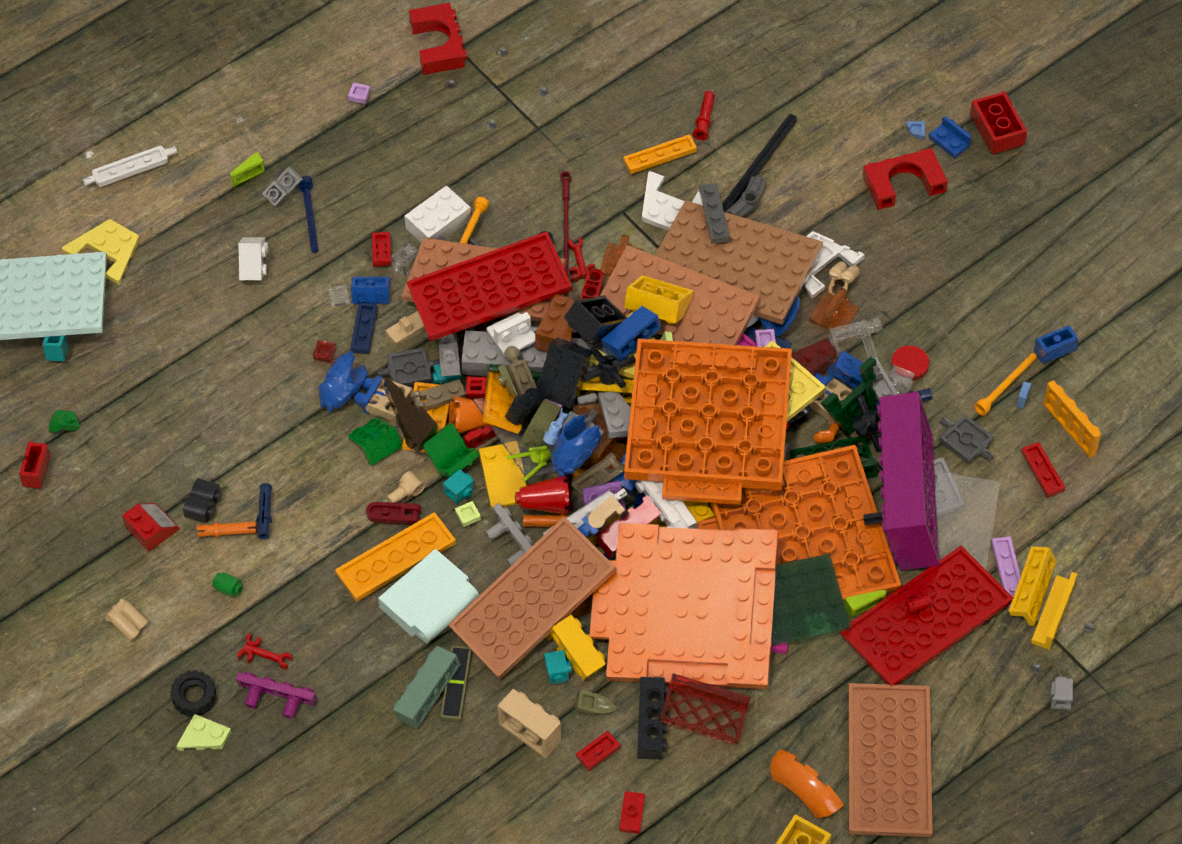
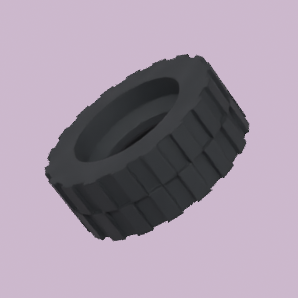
[170,670,217,717]

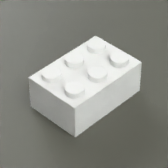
[405,186,471,243]

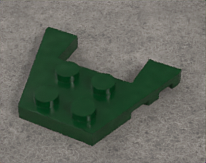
[821,357,876,435]

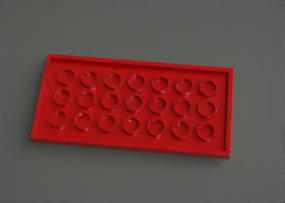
[406,231,573,342]
[839,545,1014,686]

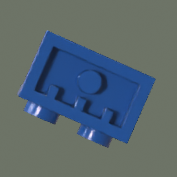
[929,116,971,159]
[351,277,390,304]
[827,351,874,389]

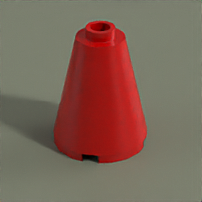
[515,476,569,515]

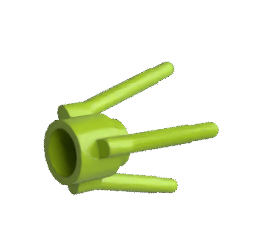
[506,445,551,482]

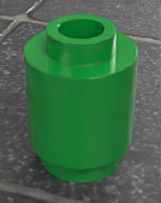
[212,572,243,598]

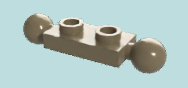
[504,346,537,395]

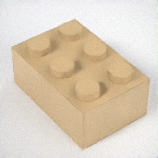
[498,689,561,758]

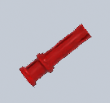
[692,91,715,140]

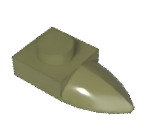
[498,364,518,397]
[575,689,617,715]

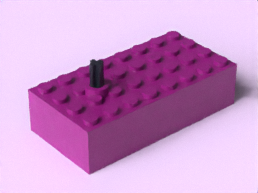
[863,392,940,570]

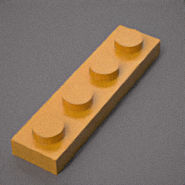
[623,134,697,175]

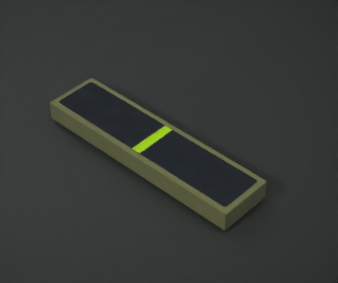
[440,646,472,722]

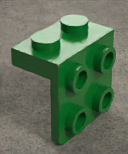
[348,417,403,466]
[423,424,480,478]

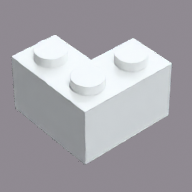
[238,237,268,280]

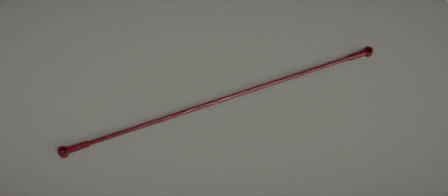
[560,171,574,512]

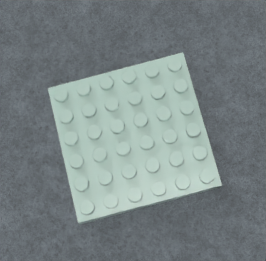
[0,252,107,340]

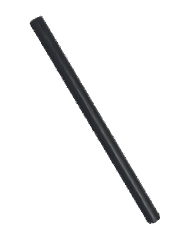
[722,114,797,212]

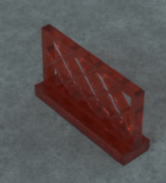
[659,673,751,744]

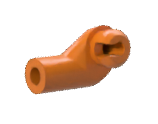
[813,423,839,444]

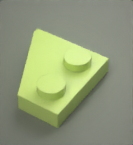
[176,714,231,751]

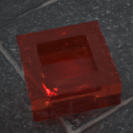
[313,340,337,363]

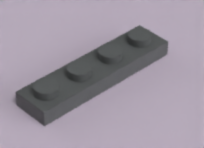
[699,183,730,244]

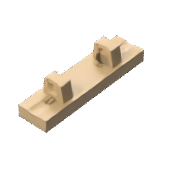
[385,311,424,347]

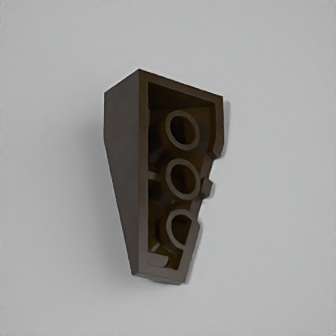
[384,377,438,453]

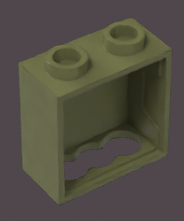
[518,399,561,451]

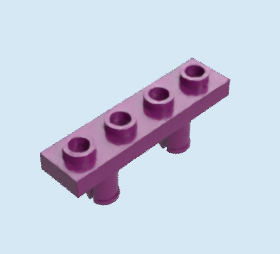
[236,672,317,719]

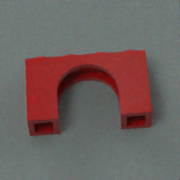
[409,3,468,75]
[862,148,948,210]

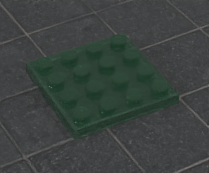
[771,553,850,646]

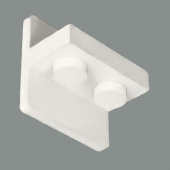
[487,312,535,356]

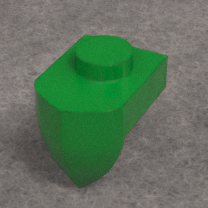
[48,410,80,433]

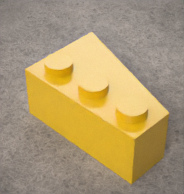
[546,615,606,681]

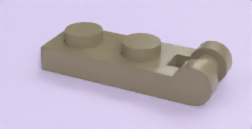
[409,379,466,411]
[571,453,625,497]

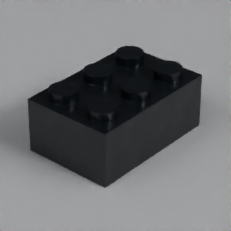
[563,295,627,343]
[537,337,593,409]

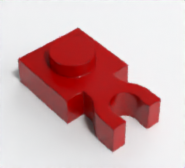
[464,424,497,449]

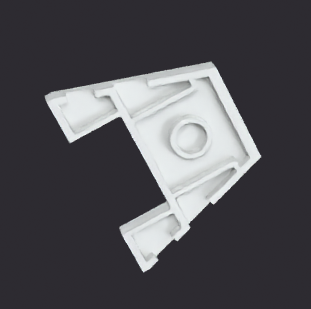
[642,171,702,231]
[803,231,864,299]

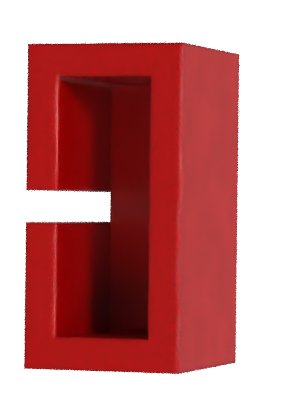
[19,442,51,489]

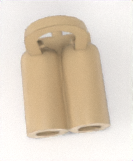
[829,262,860,299]
[105,599,148,640]

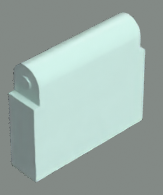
[378,549,480,644]

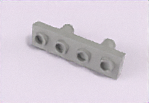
[485,503,534,566]

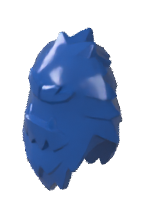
[318,351,368,413]
[551,414,601,476]

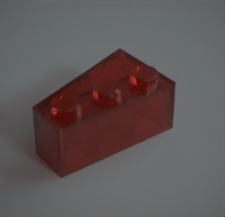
[791,338,837,376]

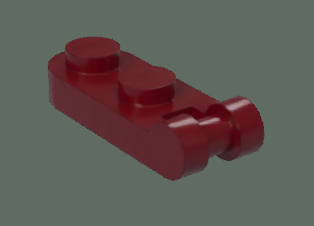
[366,502,421,526]

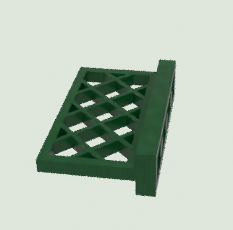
[790,435,877,479]

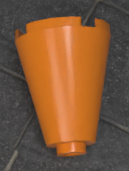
[449,396,488,434]

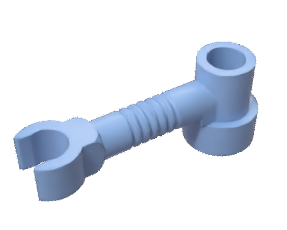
[543,408,571,445]

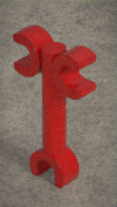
[569,238,595,283]
[237,633,292,670]

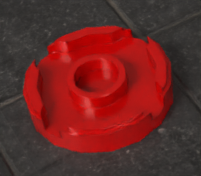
[891,345,929,380]

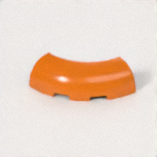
[770,749,844,818]

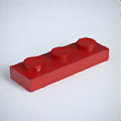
[1021,442,1065,498]

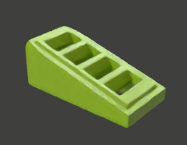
[229,152,265,187]
[843,589,886,619]

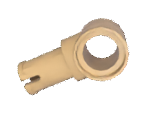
[386,471,425,503]

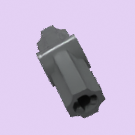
[726,175,766,218]

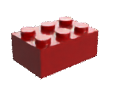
[970,91,1027,154]

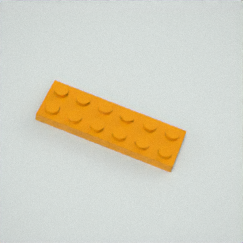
[335,512,456,602]

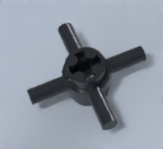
[582,349,636,388]
[853,395,881,451]

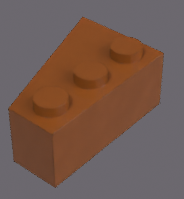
[535,294,573,352]

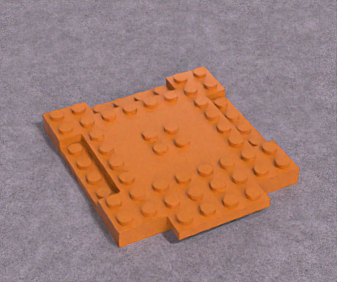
[624,339,792,505]
[697,445,901,621]
[589,523,778,689]

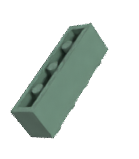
[393,646,461,729]

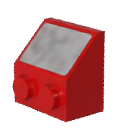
[122,503,180,552]

